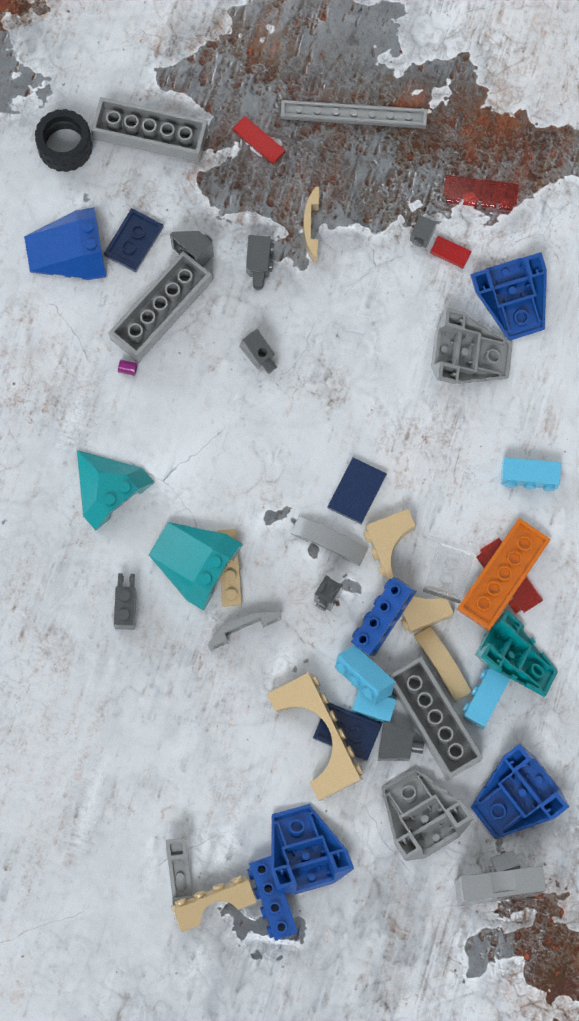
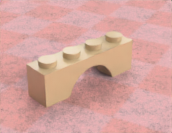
[171,876,257,932]

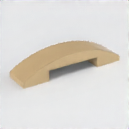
[303,187,319,263]
[414,627,471,702]

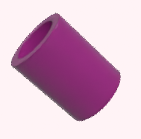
[118,360,138,376]

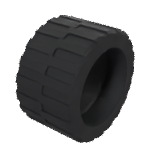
[35,109,93,172]

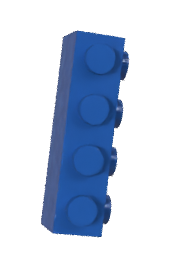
[351,577,417,656]
[247,856,298,941]

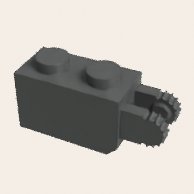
[246,235,274,290]
[114,573,136,630]
[314,575,343,612]

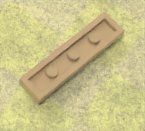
[217,529,242,607]

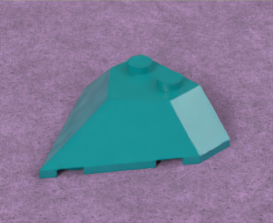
[77,450,155,531]

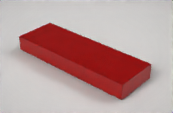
[232,116,285,165]

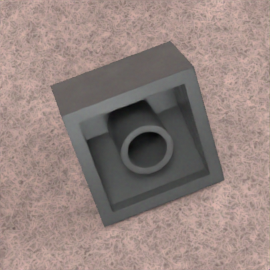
[170,231,214,267]

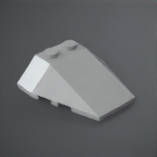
[431,308,512,384]
[381,767,474,861]

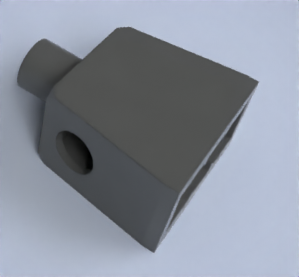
[239,329,277,374]
[377,721,424,761]

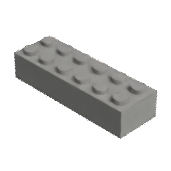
[91,97,208,163]
[108,251,212,363]
[389,657,483,781]

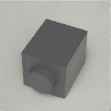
[410,215,437,248]

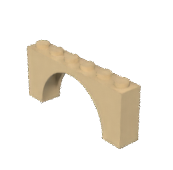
[363,509,454,634]
[267,672,364,801]

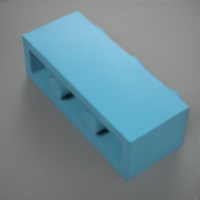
[501,457,561,491]
[335,645,395,704]
[462,667,510,729]

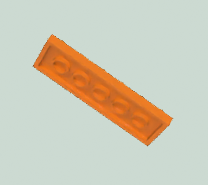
[456,518,551,632]

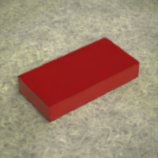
[430,236,472,269]

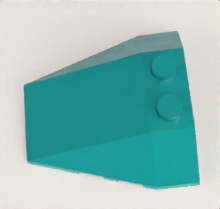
[149,522,243,611]
[475,610,558,697]

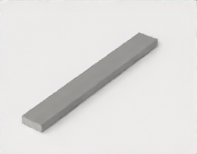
[280,100,427,129]

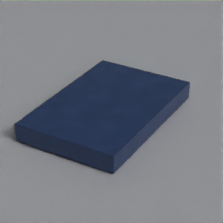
[104,208,164,272]
[327,457,387,525]
[313,702,382,761]

